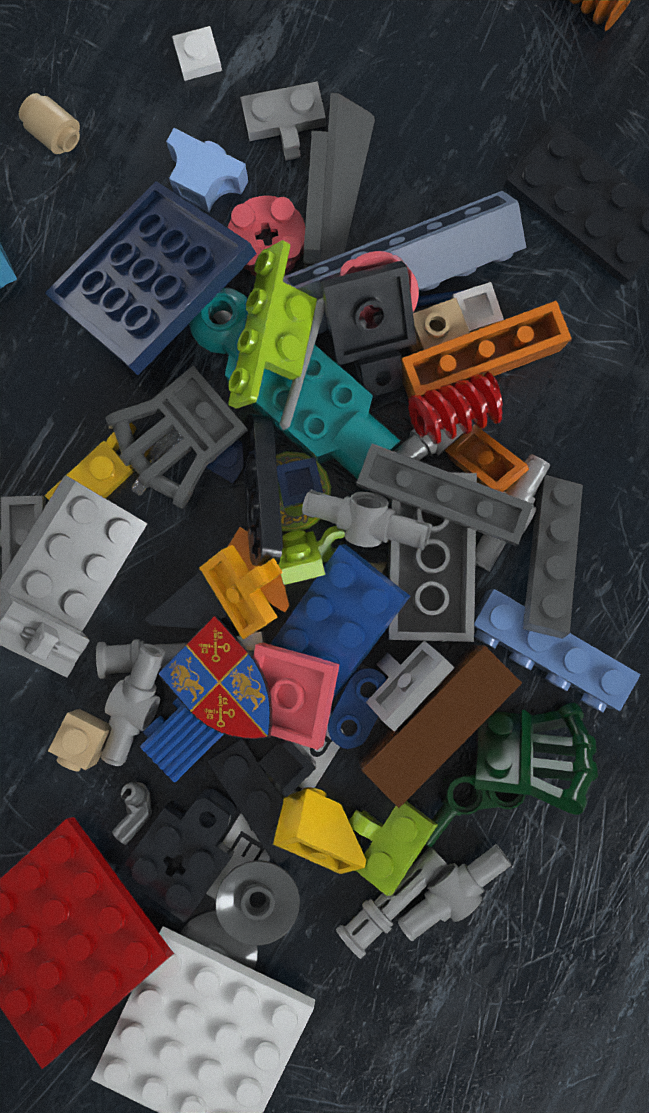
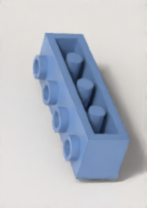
[474,589,641,713]

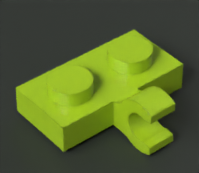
[279,526,345,585]
[349,801,438,896]

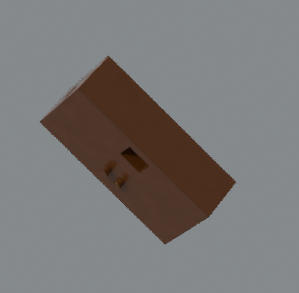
[358,644,522,808]

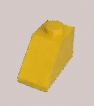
[273,787,366,874]

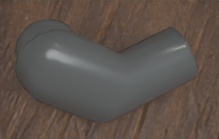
[112,782,152,845]

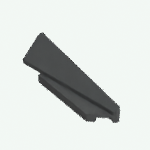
[303,93,375,268]

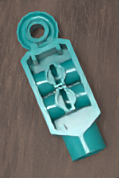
[189,288,401,479]

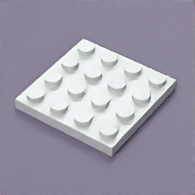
[91,926,315,1113]

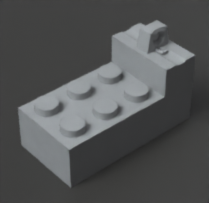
[0,475,147,677]

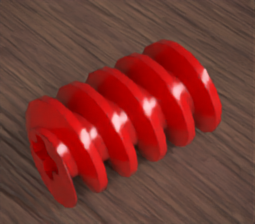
[409,371,503,445]

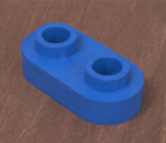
[328,668,387,749]

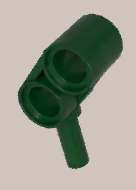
[426,769,526,847]

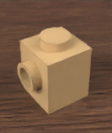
[408,298,470,353]
[48,709,111,771]

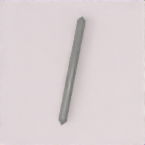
[280,298,325,431]

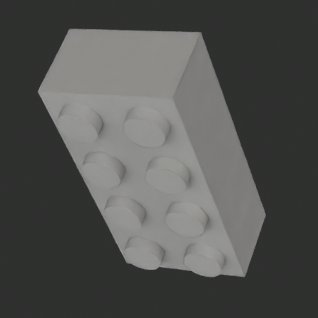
[386,472,477,642]

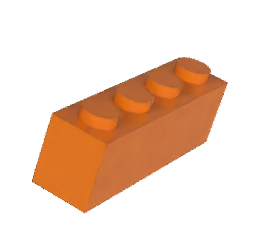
[401,300,572,399]

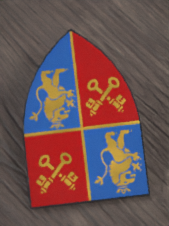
[158,615,272,739]

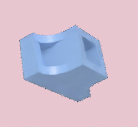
[166,128,248,213]

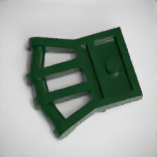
[474,703,598,815]

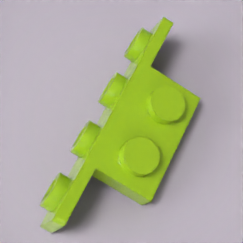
[228,240,317,408]

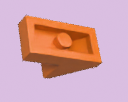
[445,424,529,492]

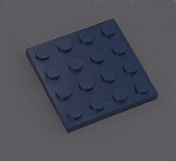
[45,181,257,375]

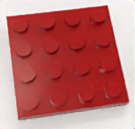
[0,817,174,1069]

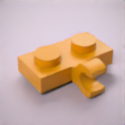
[199,545,283,639]

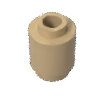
[19,93,80,154]

